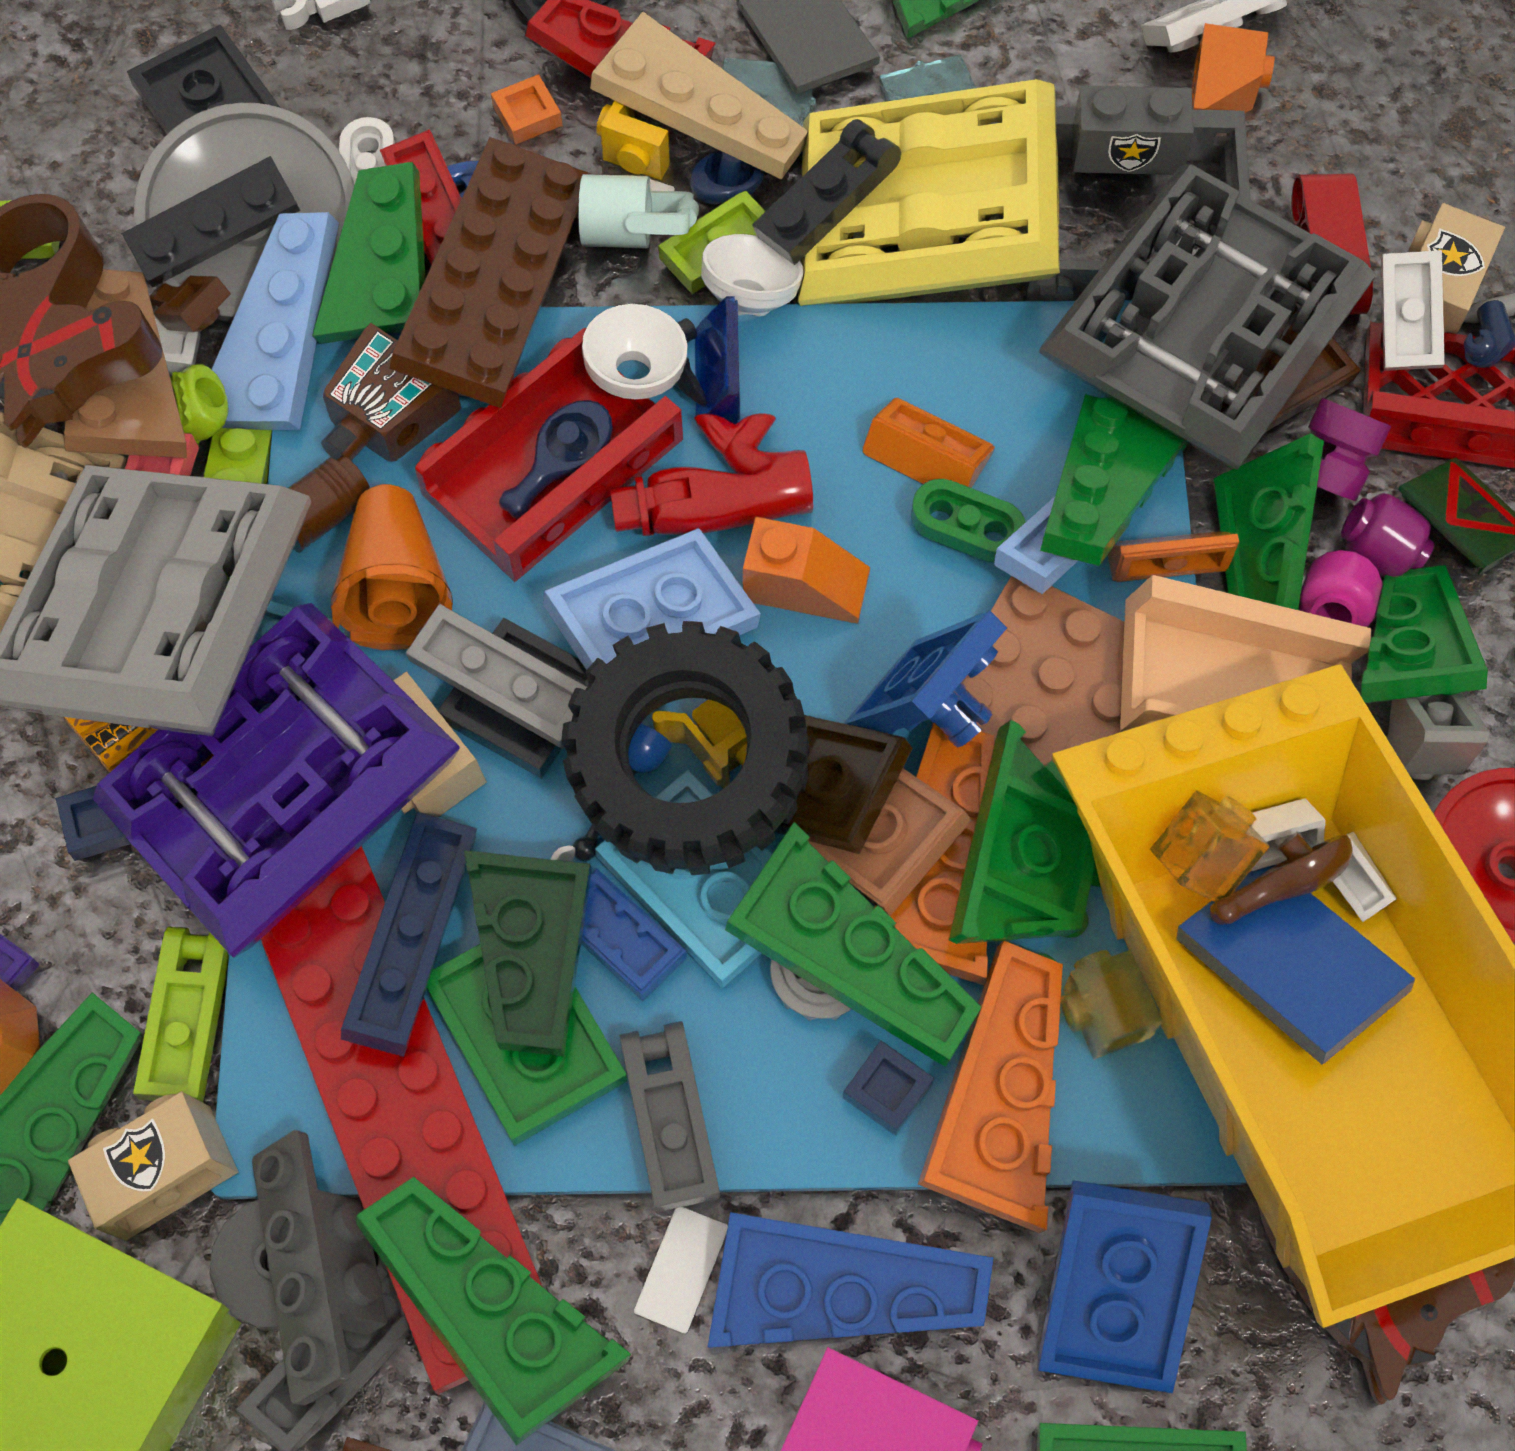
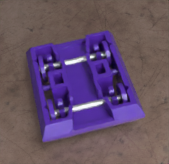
[93,603,460,958]

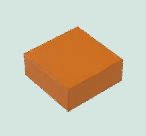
[491,74,563,145]

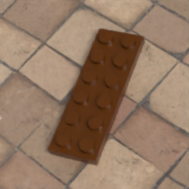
[389,137,591,408]

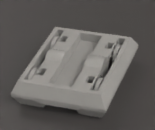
[0,465,311,736]

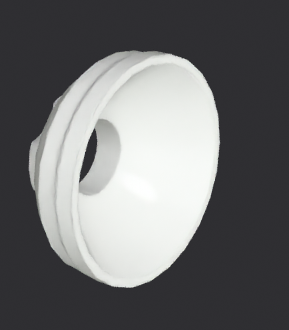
[701,234,803,317]
[582,304,688,399]

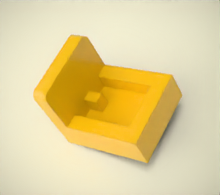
[596,100,670,181]

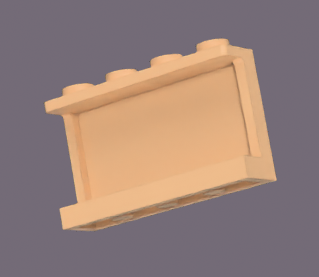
[1120,575,1371,732]

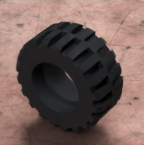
[561,621,810,875]

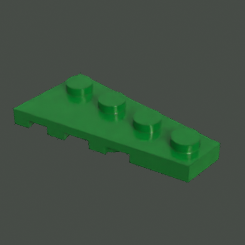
[725,822,982,1067]

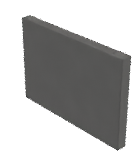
[736,0,880,94]

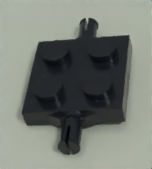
[438,618,590,779]

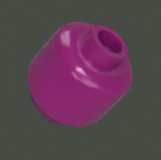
[1341,493,1434,578]

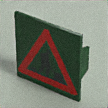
[1398,457,1515,575]

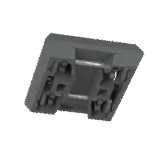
[1039,164,1376,470]

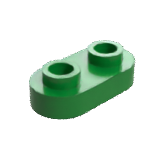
[911,479,1026,563]

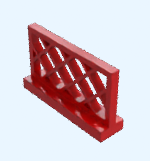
[1363,322,1515,468]

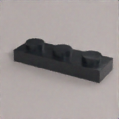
[121,156,301,288]

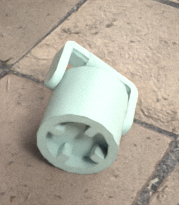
[579,174,699,248]

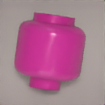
[1299,550,1382,627]

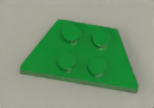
[949,720,1095,944]

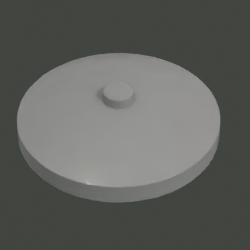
[134,103,355,322]

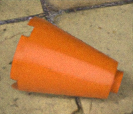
[330,484,453,650]

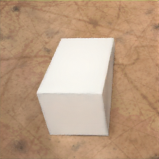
[1333,832,1397,922]

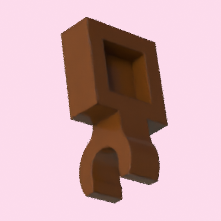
[149,275,231,332]

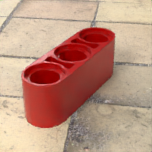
[1291,173,1373,315]

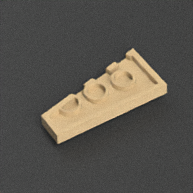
[590,12,808,179]

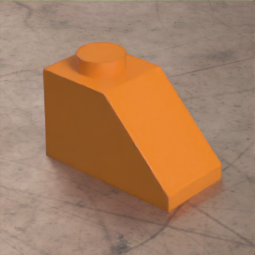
[1192,23,1275,113]
[743,517,870,624]

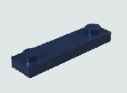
[340,812,477,1057]

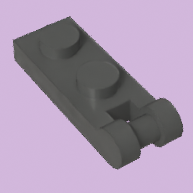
[619,1021,720,1213]

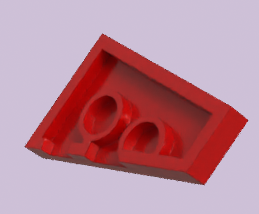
[525,0,716,121]

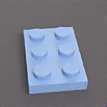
[543,528,761,670]

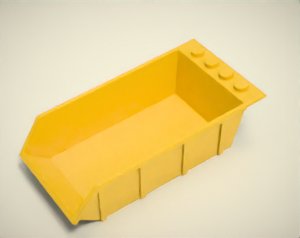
[1052,664,1515,1328]

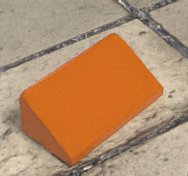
[863,397,995,488]
[1108,531,1239,582]

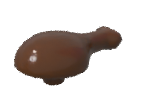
[1209,832,1353,925]

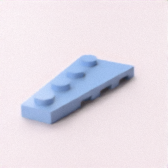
[212,212,339,430]

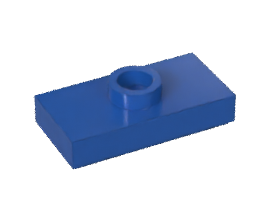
[581,868,687,1002]

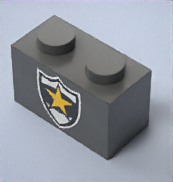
[1072,85,1194,175]

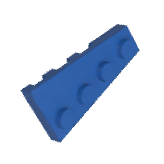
[707,1212,994,1348]

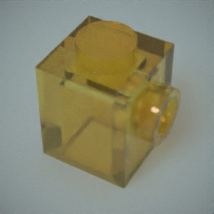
[1150,790,1270,902]
[1060,950,1162,1059]

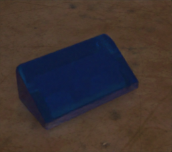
[695,296,740,424]

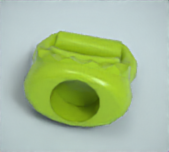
[170,364,229,445]

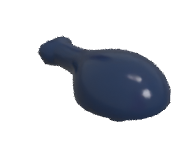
[689,150,803,205]
[499,400,613,519]

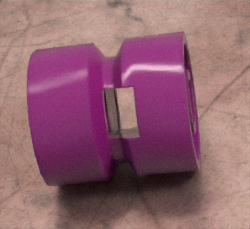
[1308,398,1391,501]

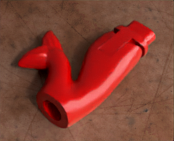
[610,413,813,536]

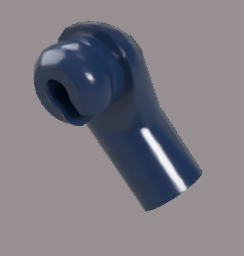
[1464,300,1515,368]

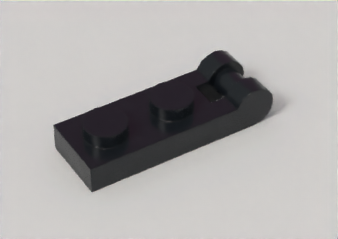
[752,119,902,265]

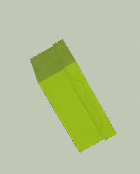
[0,1198,241,1451]

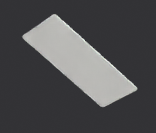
[634,1207,728,1334]

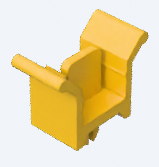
[652,700,747,789]

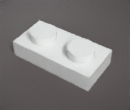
[1381,250,1444,371]

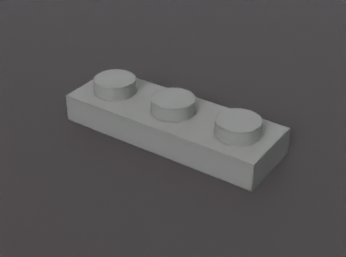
[406,604,587,749]

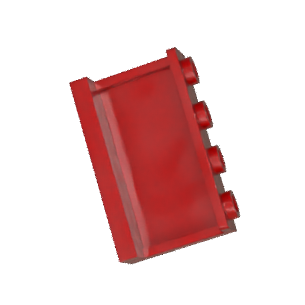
[415,328,683,582]

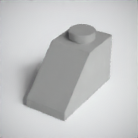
[1387,692,1489,780]

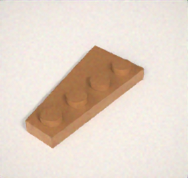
[64,269,187,458]

